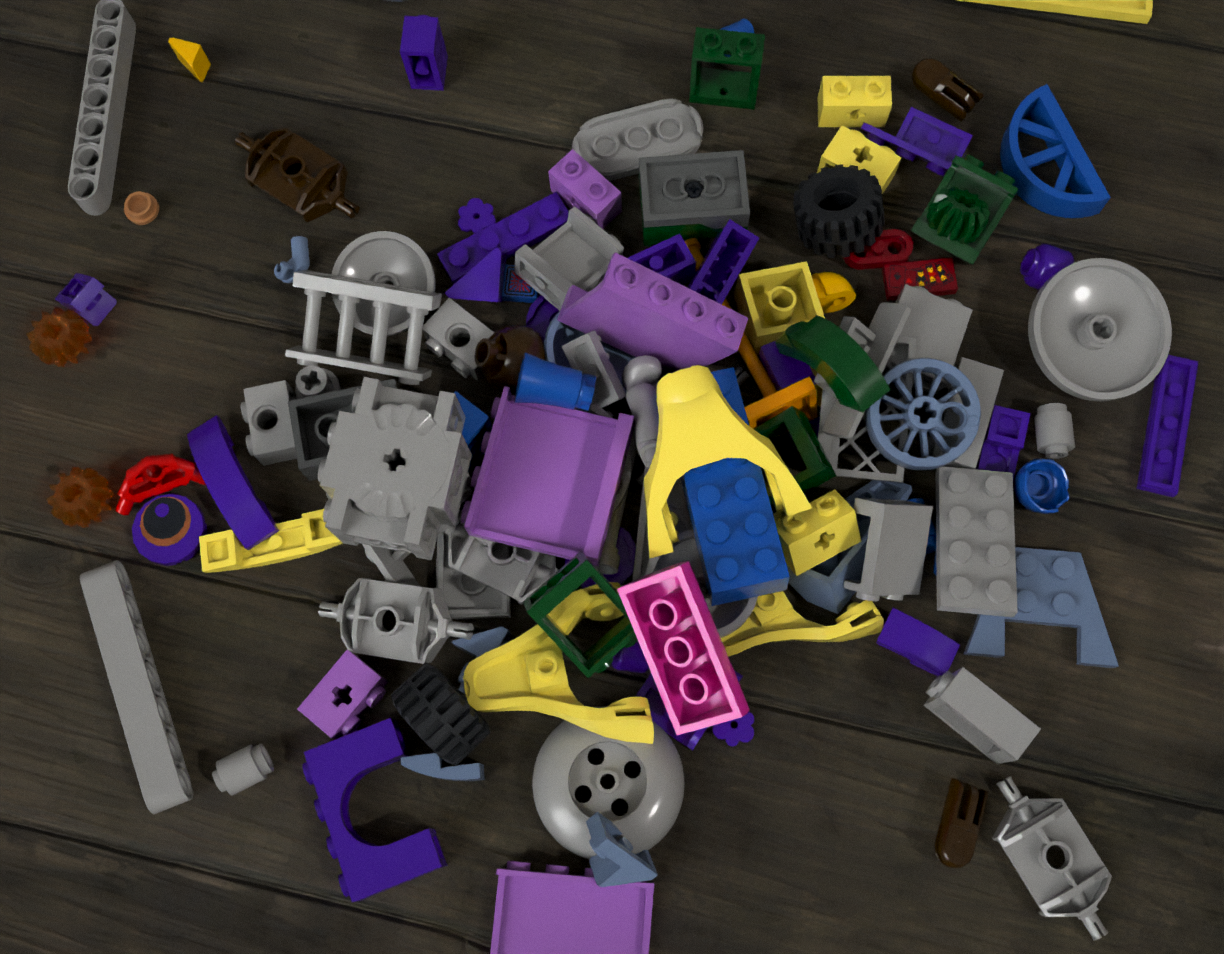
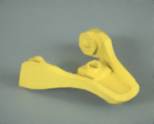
[644,365,812,559]
[721,509,884,657]
[463,582,654,744]

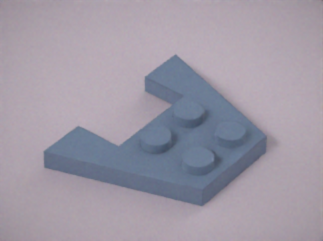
[963,547,1119,668]

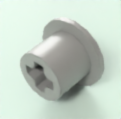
[295,365,341,399]

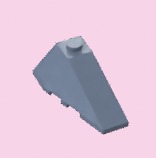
[787,480,912,614]

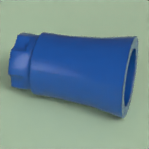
[514,352,596,411]

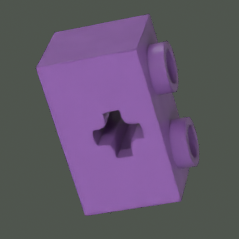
[548,149,622,229]
[297,649,388,739]

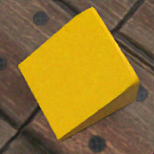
[168,38,211,83]

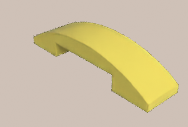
[199,509,342,573]

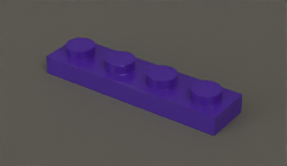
[437,192,568,285]

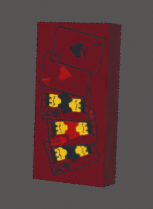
[882,257,958,301]

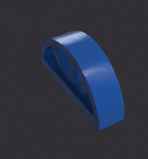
[1000,84,1111,218]

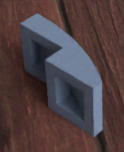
[401,753,485,781]

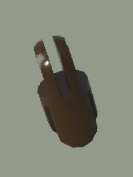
[912,58,984,122]
[934,778,989,868]

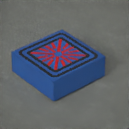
[502,264,538,303]

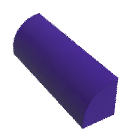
[687,219,759,304]

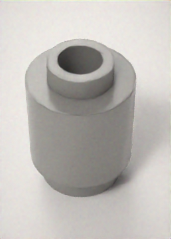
[1034,403,1075,459]
[212,743,274,796]

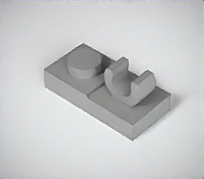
[562,330,626,408]

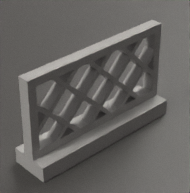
[818,336,917,483]

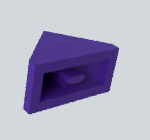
[445,247,506,303]
[758,341,816,391]

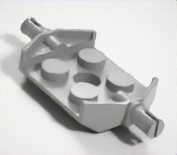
[443,516,559,605]
[318,578,474,664]
[992,776,1112,941]

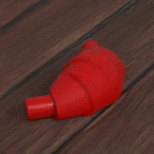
[115,453,206,515]

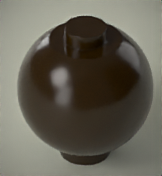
[474,325,546,396]

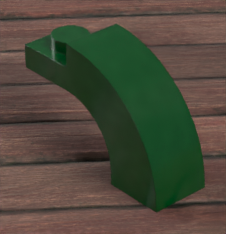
[775,315,890,413]

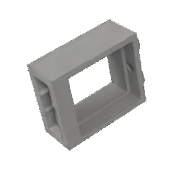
[924,667,1041,765]

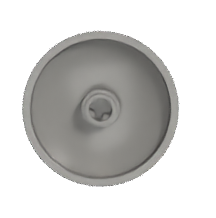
[1028,258,1172,401]

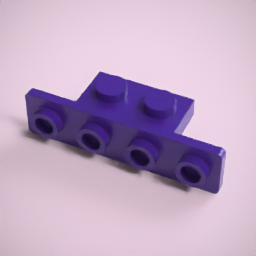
[861,107,973,177]

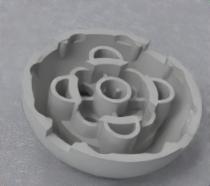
[532,706,685,860]

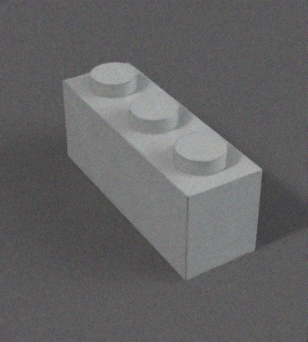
[927,357,1004,469]

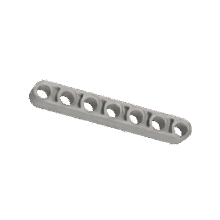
[68,0,136,216]
[80,560,193,814]

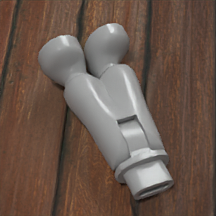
[622,355,662,470]

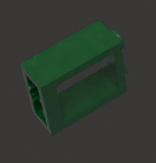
[689,27,765,110]
[754,406,836,512]
[523,551,638,678]

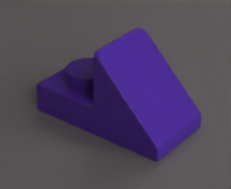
[55,273,117,326]

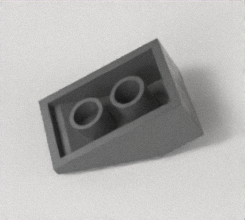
[288,379,397,481]

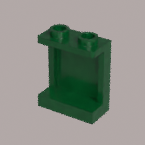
[911,154,1018,266]

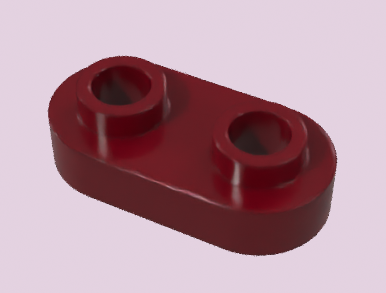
[843,229,913,270]

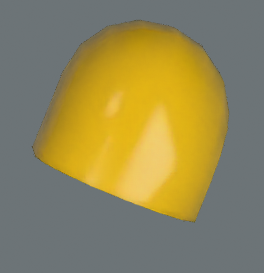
[812,272,856,314]

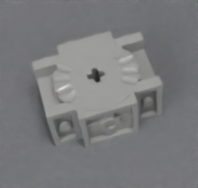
[318,377,472,560]

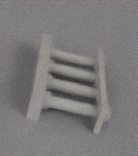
[285,270,442,385]

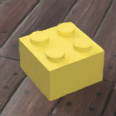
[734,261,825,355]

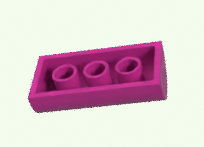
[617,560,750,735]

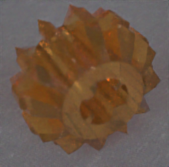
[26,306,93,368]
[46,466,114,528]

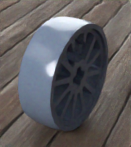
[865,358,981,470]

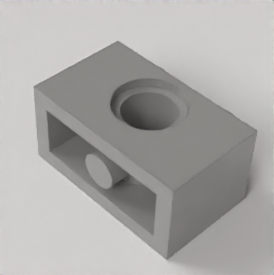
[423,298,494,382]
[241,380,297,466]

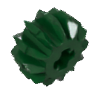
[926,186,991,244]

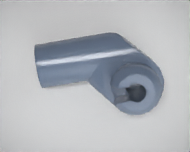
[274,236,310,283]

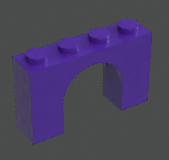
[302,718,447,903]

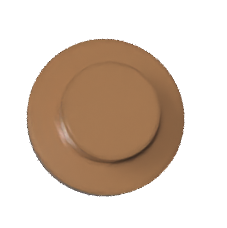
[124,191,159,225]

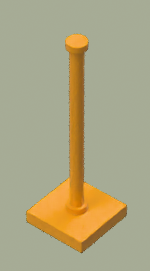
[684,238,818,437]

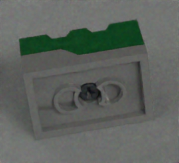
[639,150,750,246]

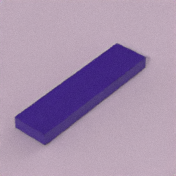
[1137,355,1198,497]

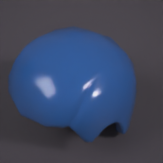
[1014,458,1070,514]

